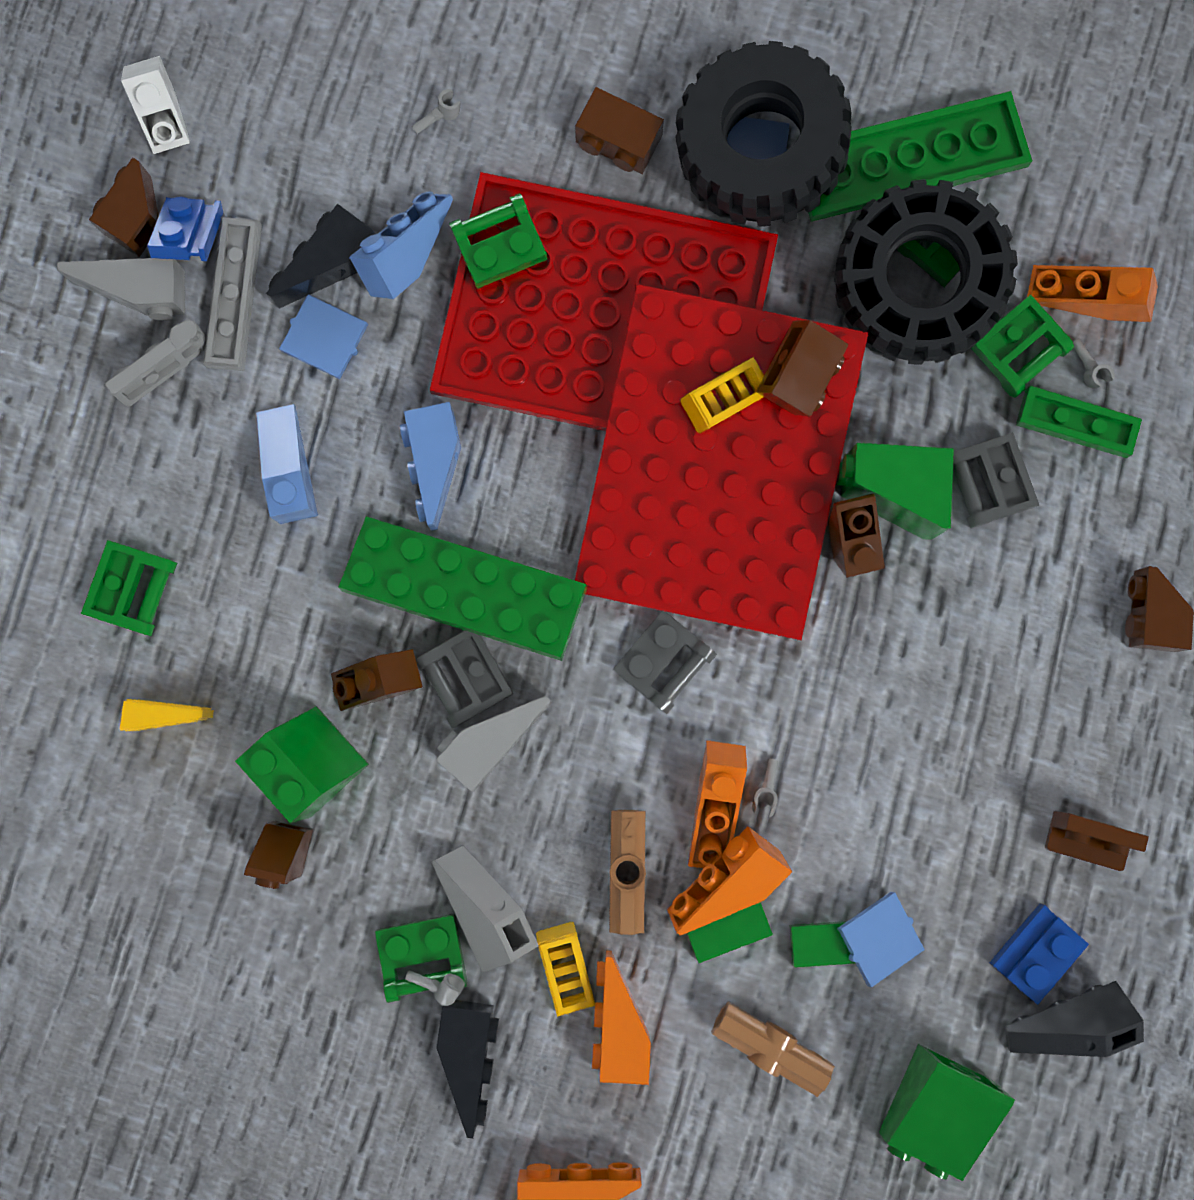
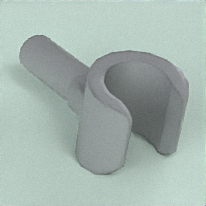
[412,89,460,134]
[1073,338,1115,388]
[752,758,778,817]
[406,970,465,1006]

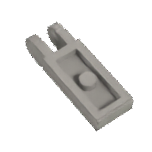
[105,319,207,407]

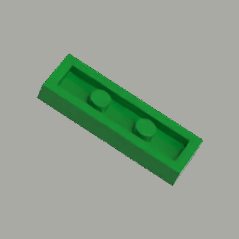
[1016,386,1142,458]

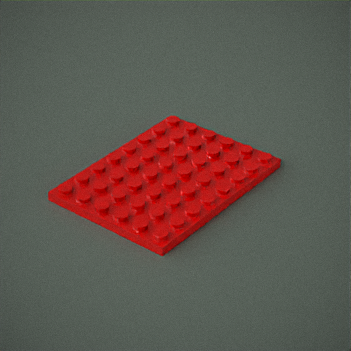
[430,172,778,431]
[575,284,868,641]

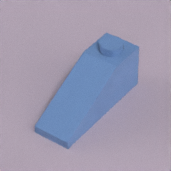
[256,404,318,524]

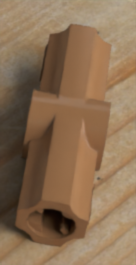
[609,810,646,935]
[711,1001,835,1097]

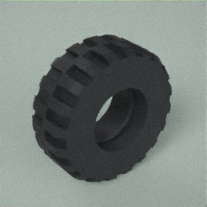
[675,41,852,227]
[834,179,1018,365]

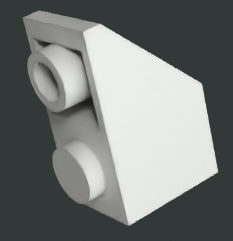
[121,56,190,154]

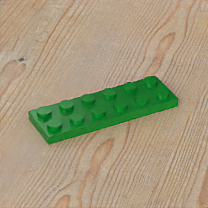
[808,91,1032,222]
[338,516,587,661]

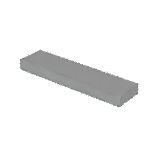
[203,217,262,371]

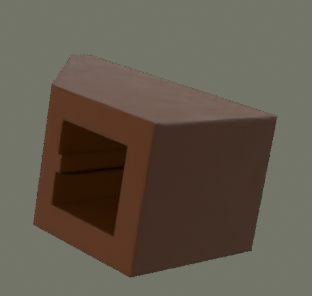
[89,157,159,257]
[828,493,885,578]
[1125,566,1194,652]
[331,649,423,711]
[244,821,313,889]

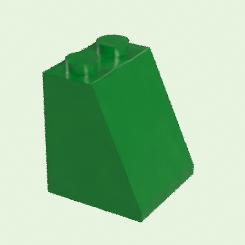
[836,443,954,540]
[235,706,369,823]
[879,1044,1015,1181]

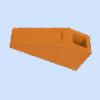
[1027,265,1158,322]
[688,740,747,868]
[667,826,792,936]
[592,950,651,1085]
[517,1162,642,1200]

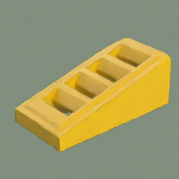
[680,357,764,433]
[120,699,214,732]
[536,922,595,1017]

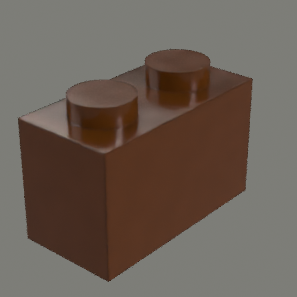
[575,87,664,175]
[756,320,849,417]

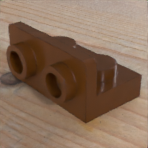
[1045,811,1149,871]

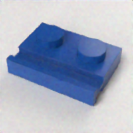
[147,197,224,261]
[989,903,1089,1005]

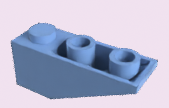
[350,191,453,299]
[400,402,461,531]

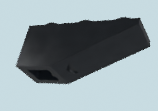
[266,204,376,309]
[1005,981,1144,1057]
[436,1000,499,1139]

